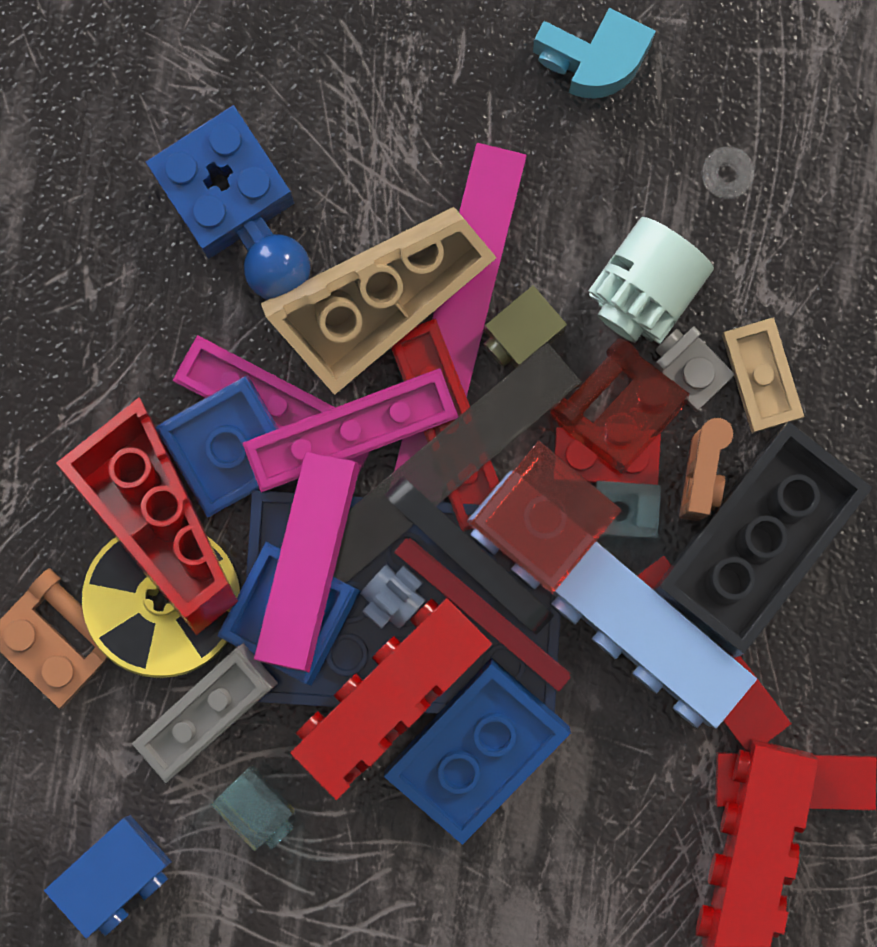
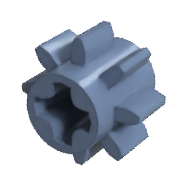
[360,564,426,630]

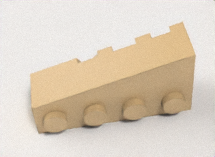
[261,207,497,395]

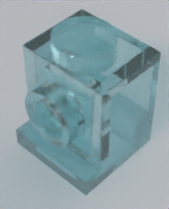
[582,481,661,541]

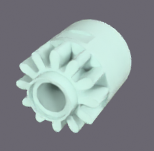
[588,217,714,344]

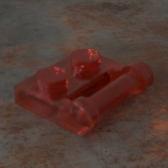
[550,338,690,474]

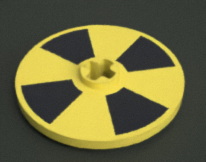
[82,536,240,678]

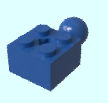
[146,105,310,300]

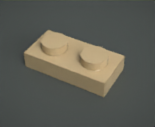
[722,317,804,434]

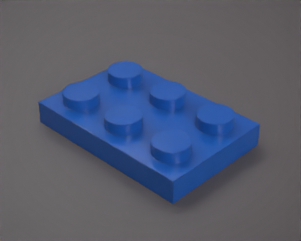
[384,658,571,845]

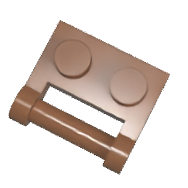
[679,418,733,521]
[0,568,109,709]

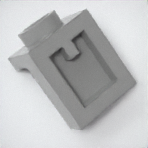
[653,326,735,412]

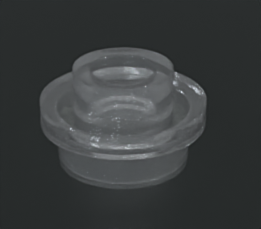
[702,147,754,199]

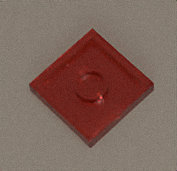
[469,441,621,594]

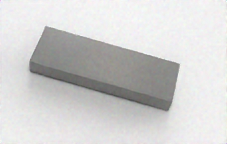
[132,643,278,783]

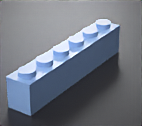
[467,470,757,728]

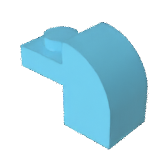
[533,8,656,98]

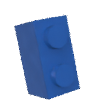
[44,815,172,939]

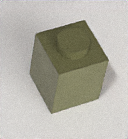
[483,285,567,372]

